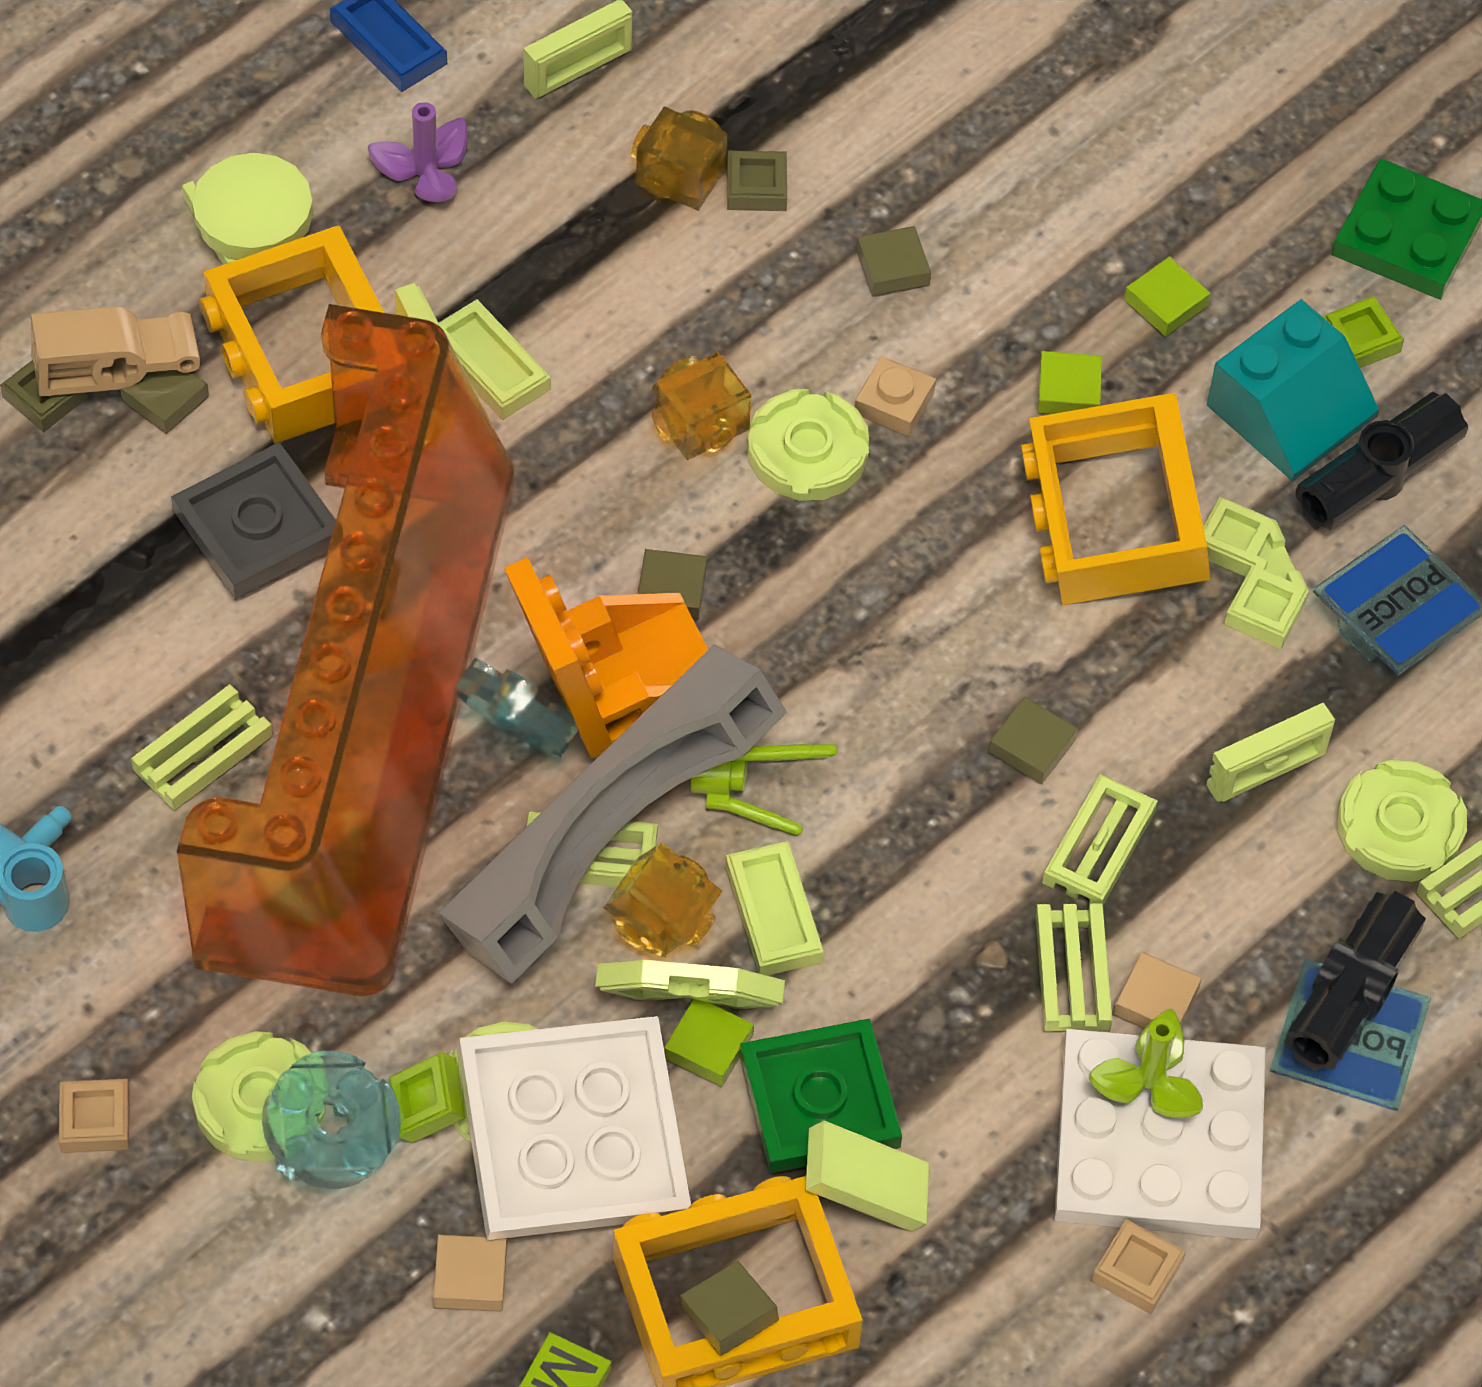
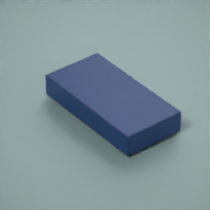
[330,0,448,92]

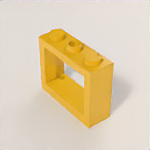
[198,225,411,444]
[1021,392,1210,606]
[613,1176,863,1387]

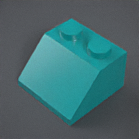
[1207,299,1379,482]

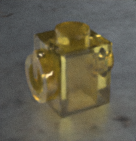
[631,106,727,211]
[652,351,752,461]
[603,842,722,957]

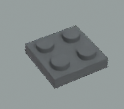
[171,442,344,599]

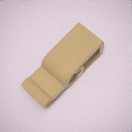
[31,307,200,397]

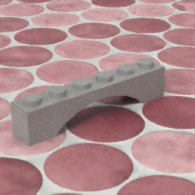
[438,644,787,984]

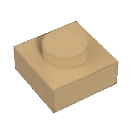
[854,356,936,437]

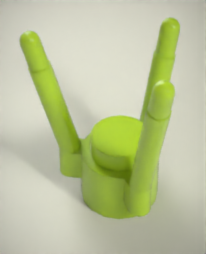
[691,744,838,836]

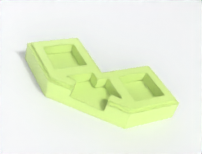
[1203,496,1309,649]
[595,960,785,1009]

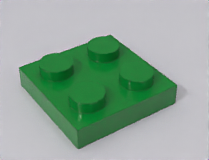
[1331,158,1482,300]
[739,1018,902,1174]

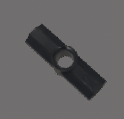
[1295,391,1468,531]
[1284,891,1426,1071]

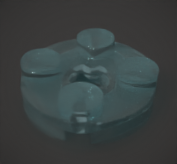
[454,658,578,759]
[262,1051,401,1189]

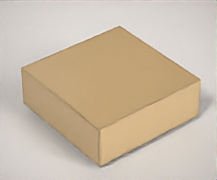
[1113,951,1202,1028]
[59,1079,129,1153]
[1091,1219,1186,1314]
[433,1235,507,1311]

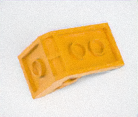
[504,557,708,758]

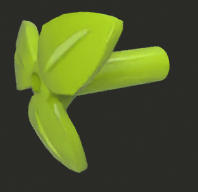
[1088,1009,1203,1118]

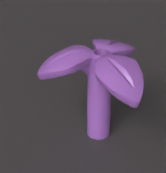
[368,102,468,202]

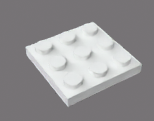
[457,1016,691,1240]
[1054,1029,1266,1240]

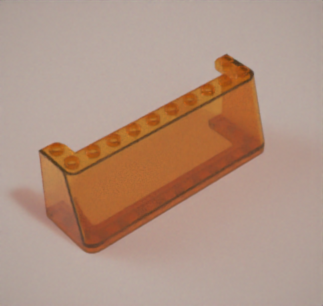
[177,304,514,996]

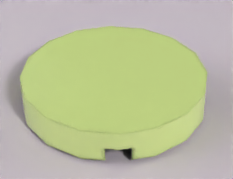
[192,152,313,259]
[747,389,869,501]
[1337,760,1467,882]
[192,1031,328,1162]

